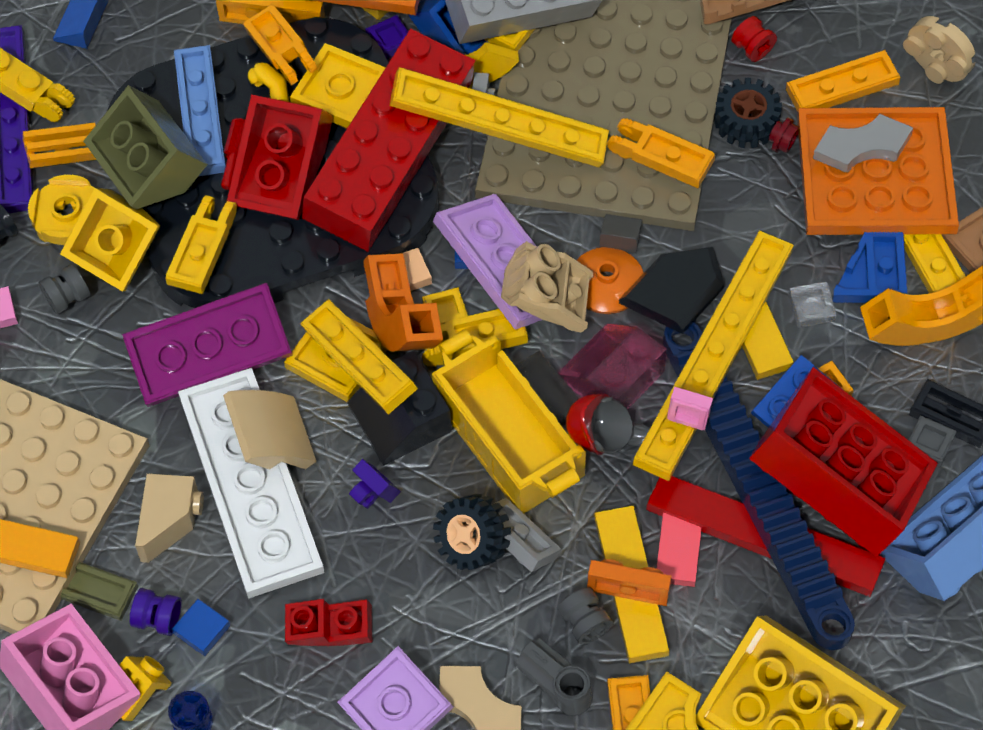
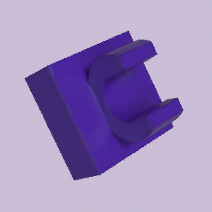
[349,459,401,509]

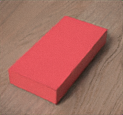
[656,512,702,587]

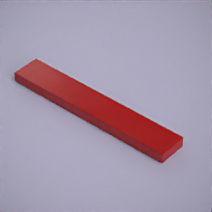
[646,476,886,597]

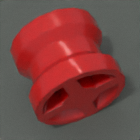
[731,16,777,62]

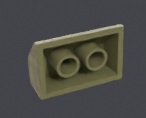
[84,85,208,209]

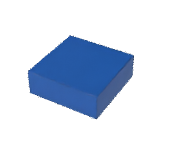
[172,599,230,656]

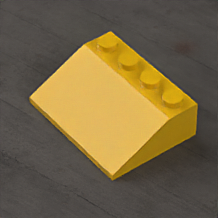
[696,615,906,730]

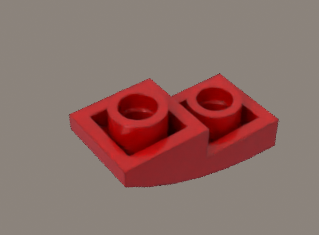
[285,599,372,646]

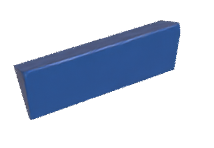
[53,0,109,49]

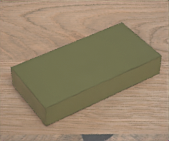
[61,562,138,621]

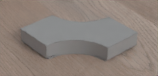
[813,114,913,173]

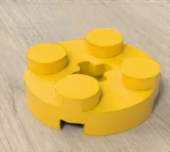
[28,174,95,245]

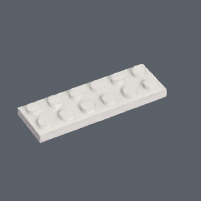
[178,368,325,599]

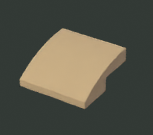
[223,390,317,470]

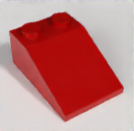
[227,94,333,220]

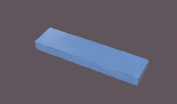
[174,45,226,176]

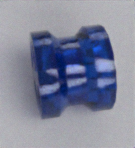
[168,691,213,730]

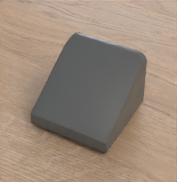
[599,214,642,253]

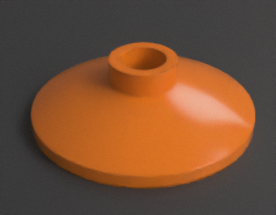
[576,247,644,314]

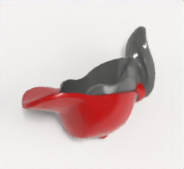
[566,393,650,455]

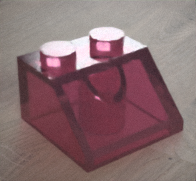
[557,324,667,410]

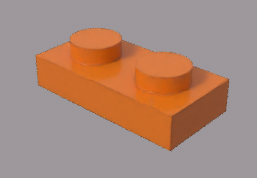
[587,559,671,606]

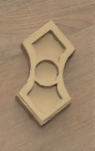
[439,666,522,730]

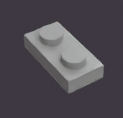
[493,498,562,573]

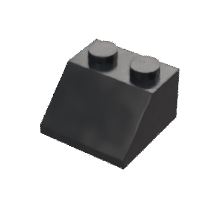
[347,350,452,466]

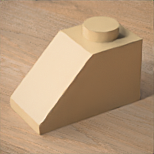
[135,474,204,563]

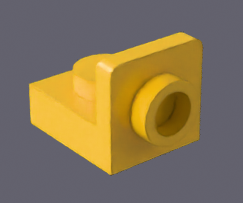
[119,656,172,721]

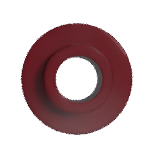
[768,117,800,153]

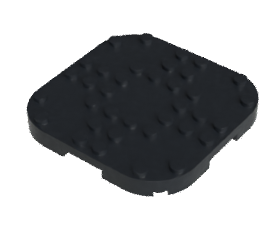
[107,17,439,308]

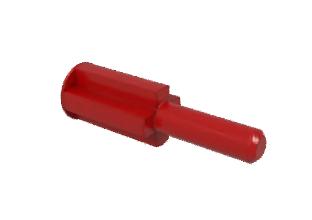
[221,118,245,190]

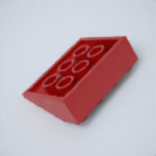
[749,367,938,557]

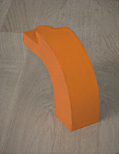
[363,253,443,352]

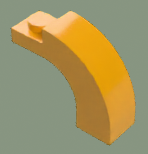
[860,266,983,346]

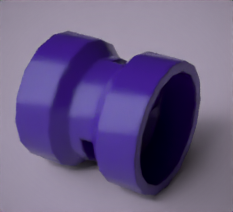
[130,588,182,636]

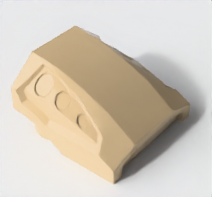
[501,241,593,333]

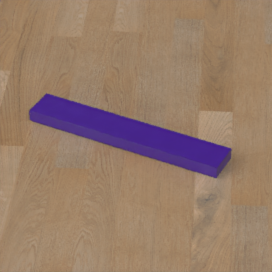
[0,25,33,213]

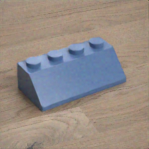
[880,455,983,601]

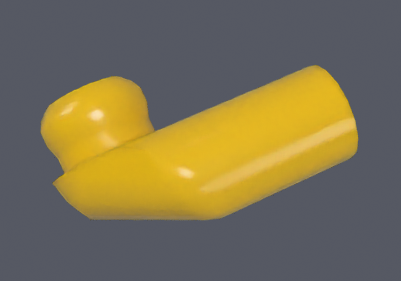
[248,62,289,102]

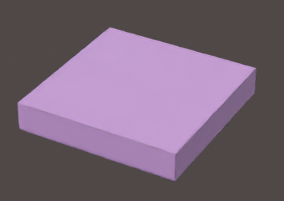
[338,646,454,730]

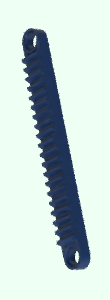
[662,322,855,650]

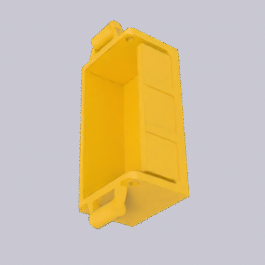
[431,329,586,513]

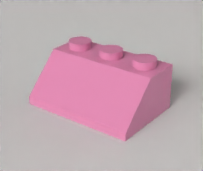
[0,603,141,730]

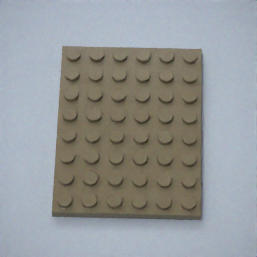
[475,0,732,231]

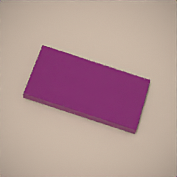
[122,283,293,407]

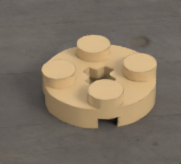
[903,16,975,84]

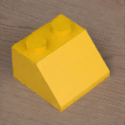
[60,188,160,292]

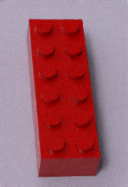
[302,28,476,252]

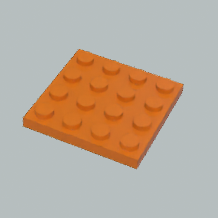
[797,107,959,235]

